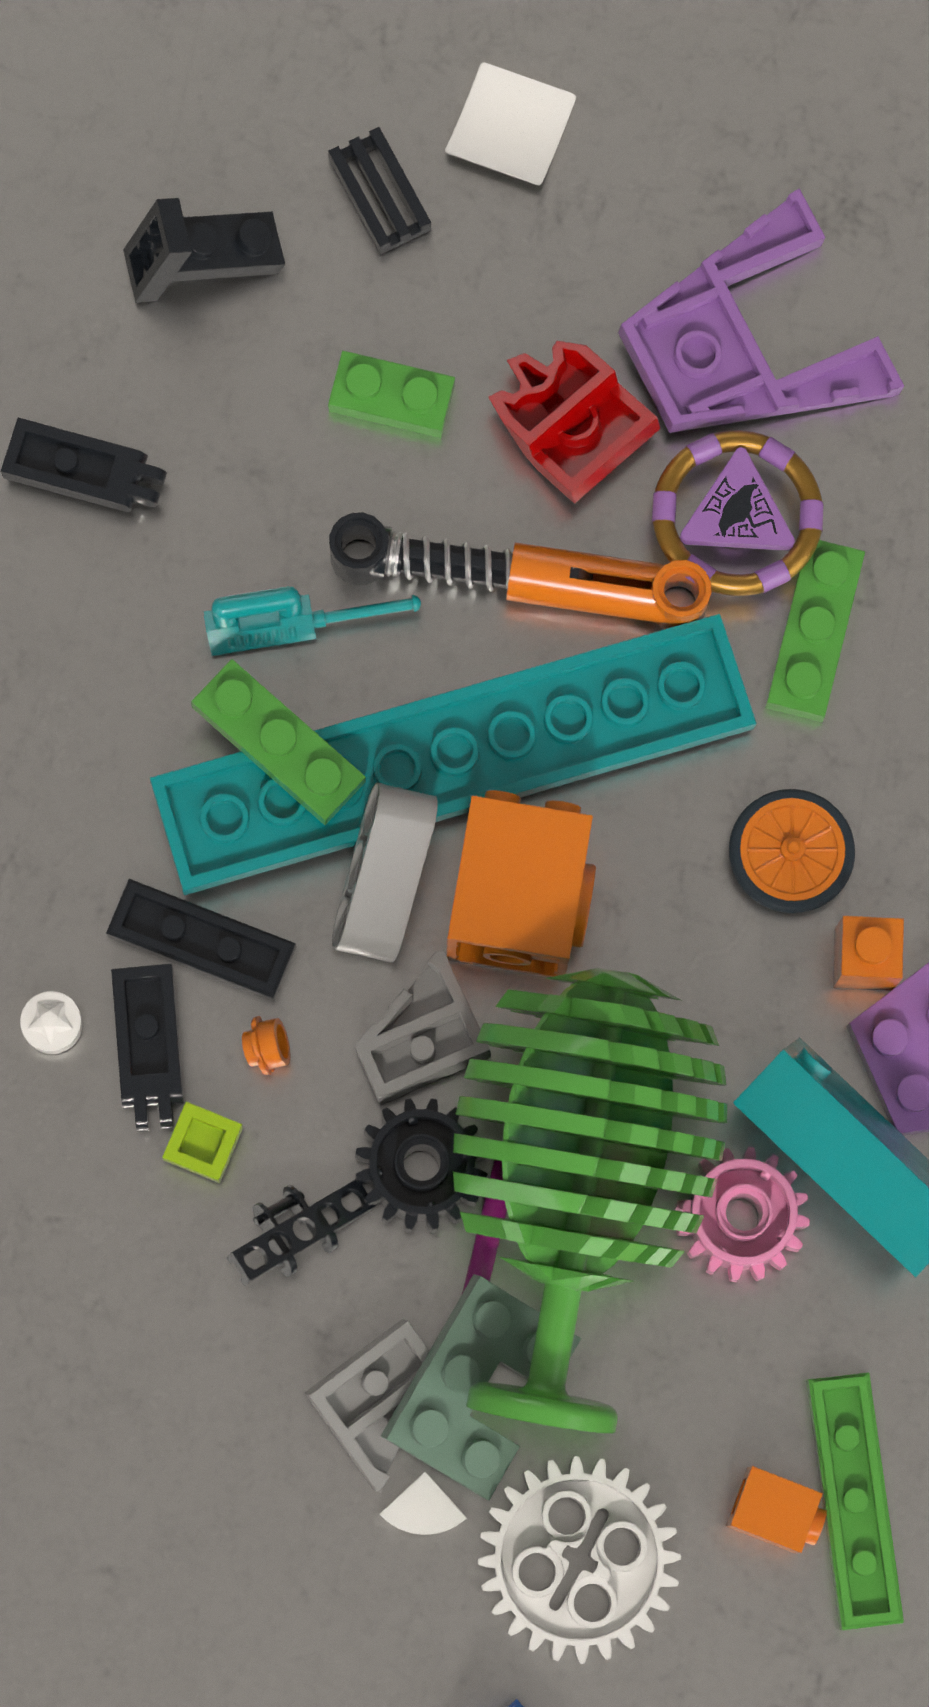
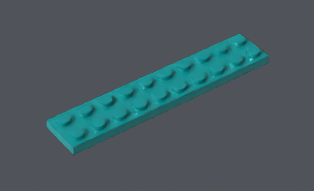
[150,614,757,896]

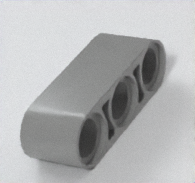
[332,783,438,963]

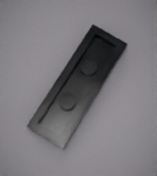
[106,879,297,1002]

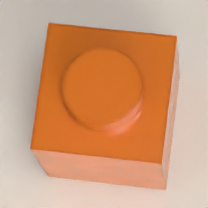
[833,916,904,991]
[726,1466,827,1554]

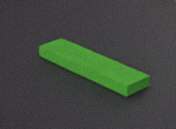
[806,1372,904,1630]

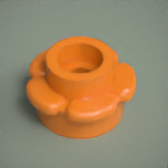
[242,1016,291,1075]

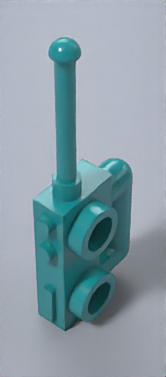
[203,586,421,656]

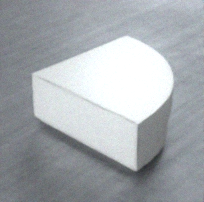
[379,1472,467,1535]

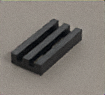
[328,127,432,255]

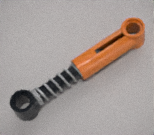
[329,512,712,629]

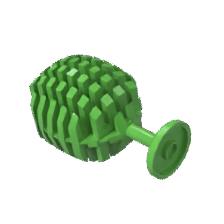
[453,968,727,1433]

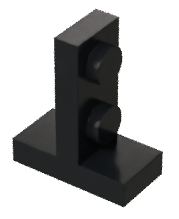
[123,198,285,303]

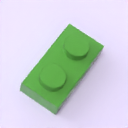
[328,350,455,438]

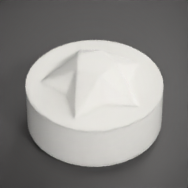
[20,991,83,1054]

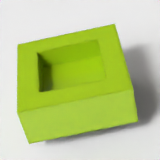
[162,1102,243,1183]

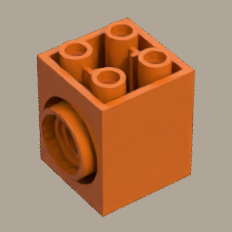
[447,790,596,977]

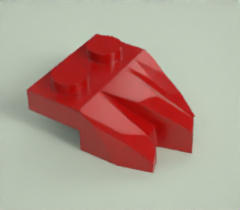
[488,341,660,504]

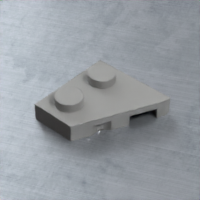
[355,949,491,1106]
[305,1319,429,1492]

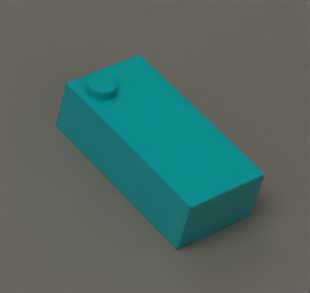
[733,1037,929,1278]

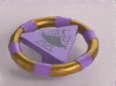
[652,430,824,596]

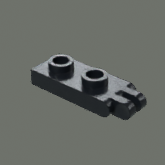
[1,417,167,512]
[111,963,184,1132]

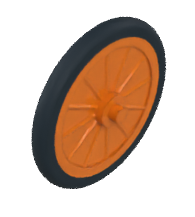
[729,789,855,913]

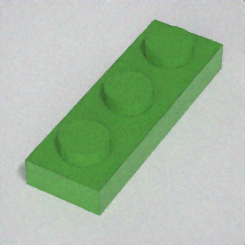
[765,540,865,722]
[191,659,366,825]

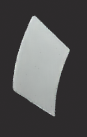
[445,62,576,185]

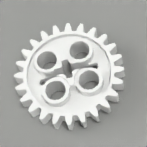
[477,1456,681,1664]

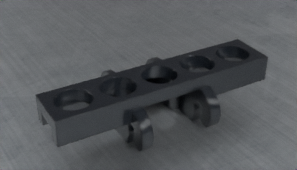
[227,1180,376,1286]

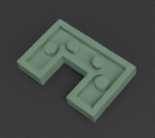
[381,1274,582,1501]

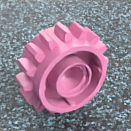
[675,1147,810,1283]

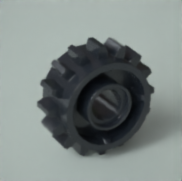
[355,1098,488,1233]

